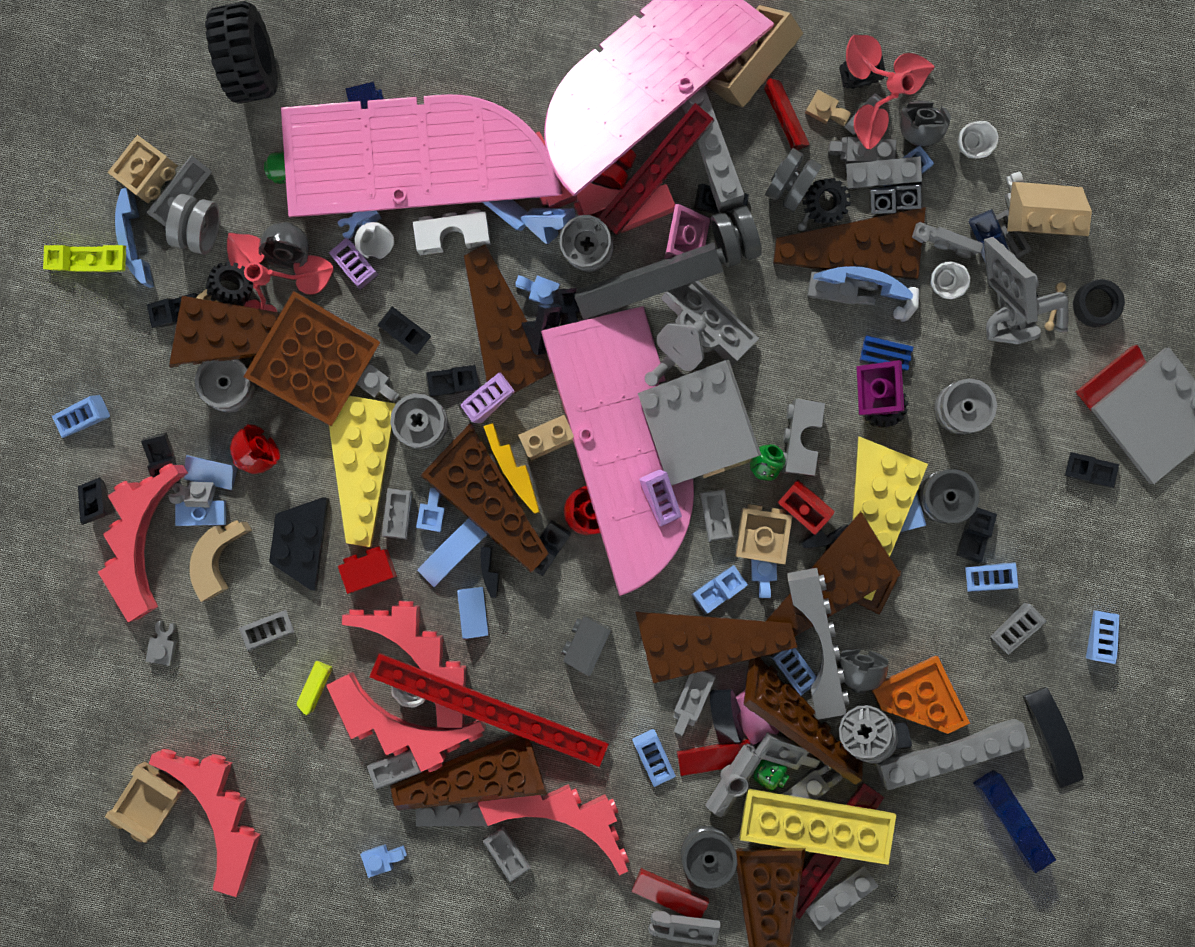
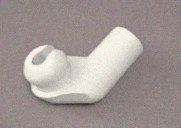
[893,287,919,322]

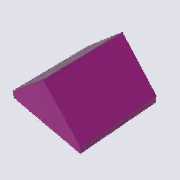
[856,360,904,415]

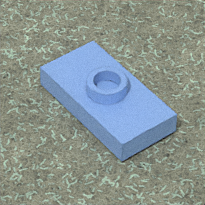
[175,501,226,526]

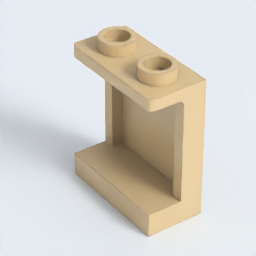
[518,415,574,461]
[105,762,186,843]

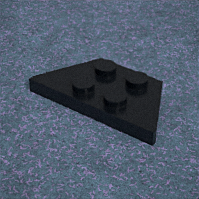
[269,497,329,591]

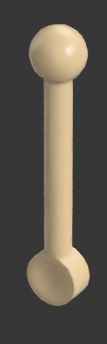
[1045,282,1066,331]

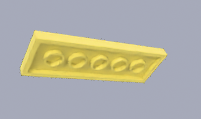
[739,789,896,865]

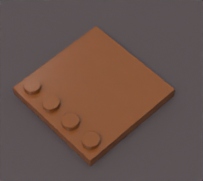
[243,291,380,427]

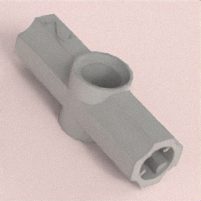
[705,744,762,817]

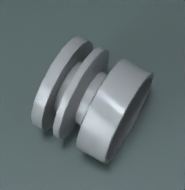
[560,215,614,272]
[839,705,898,763]

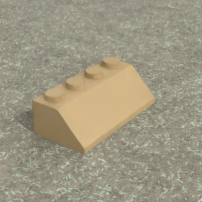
[706,5,804,107]

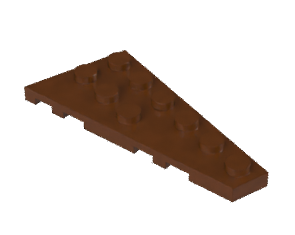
[773,207,926,280]
[169,296,280,368]
[421,422,549,573]
[766,511,901,636]
[743,656,863,785]
[390,734,547,810]
[735,848,806,947]

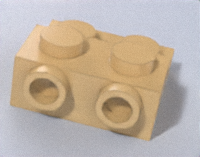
[107,135,178,203]
[735,504,792,564]

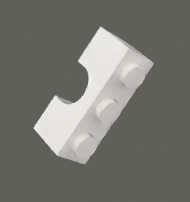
[413,209,491,255]

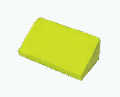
[297,661,332,715]

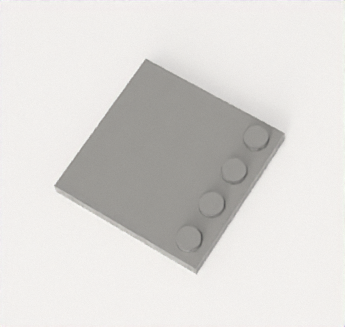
[1090,347,1195,484]
[638,360,761,485]

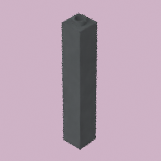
[575,242,726,320]

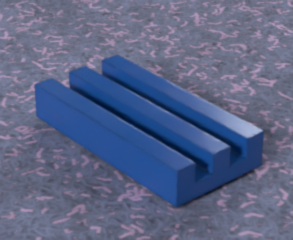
[859,336,913,371]

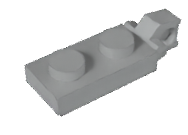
[828,137,896,164]
[912,222,983,258]
[673,671,716,736]
[755,732,821,770]

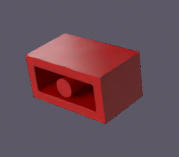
[778,480,835,535]
[338,546,397,594]

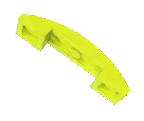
[43,245,126,272]

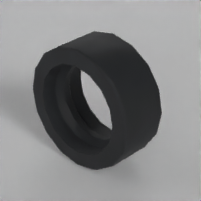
[1073,279,1125,327]

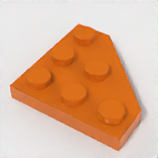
[872,655,970,734]

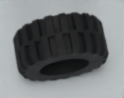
[205,1,278,104]

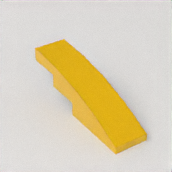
[484,423,540,514]

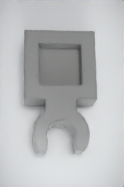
[168,482,216,508]
[145,621,177,666]

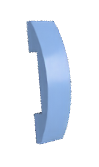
[115,188,154,288]
[813,266,913,301]
[417,518,487,587]

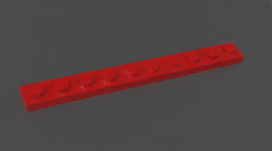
[369,653,609,767]

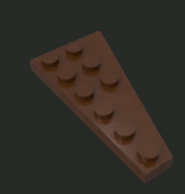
[464,244,553,400]
[635,612,797,684]

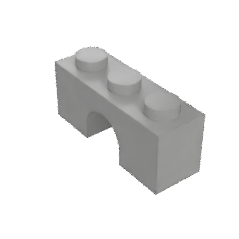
[782,399,825,477]

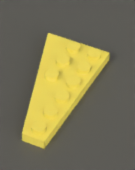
[329,396,396,547]
[852,436,928,601]

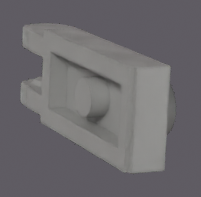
[807,271,878,305]
[780,763,844,800]
[648,911,720,945]

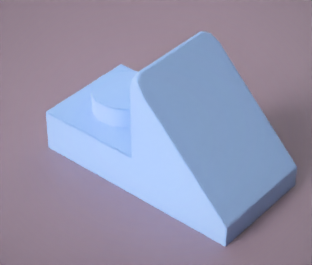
[521,208,576,244]

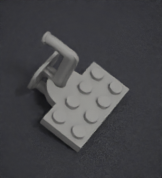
[984,237,1069,344]
[645,281,759,386]

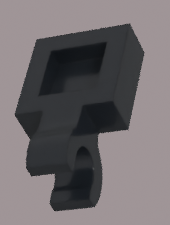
[552,288,580,326]

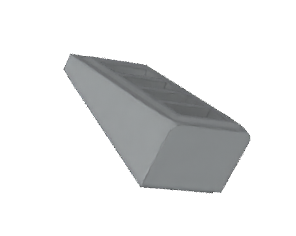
[990,603,1046,655]
[239,610,295,651]

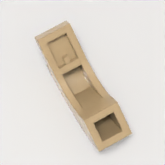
[190,520,252,602]

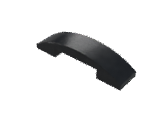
[1023,687,1084,788]

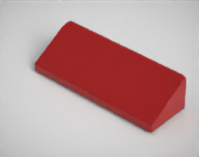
[764,78,809,151]
[1075,345,1147,411]
[676,739,751,776]
[631,868,709,918]

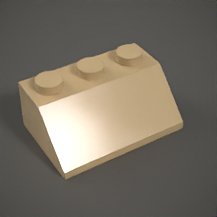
[1007,182,1092,236]

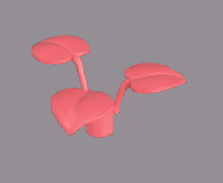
[846,35,935,150]
[227,233,334,312]

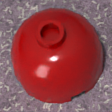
[230,424,280,474]
[564,486,601,535]

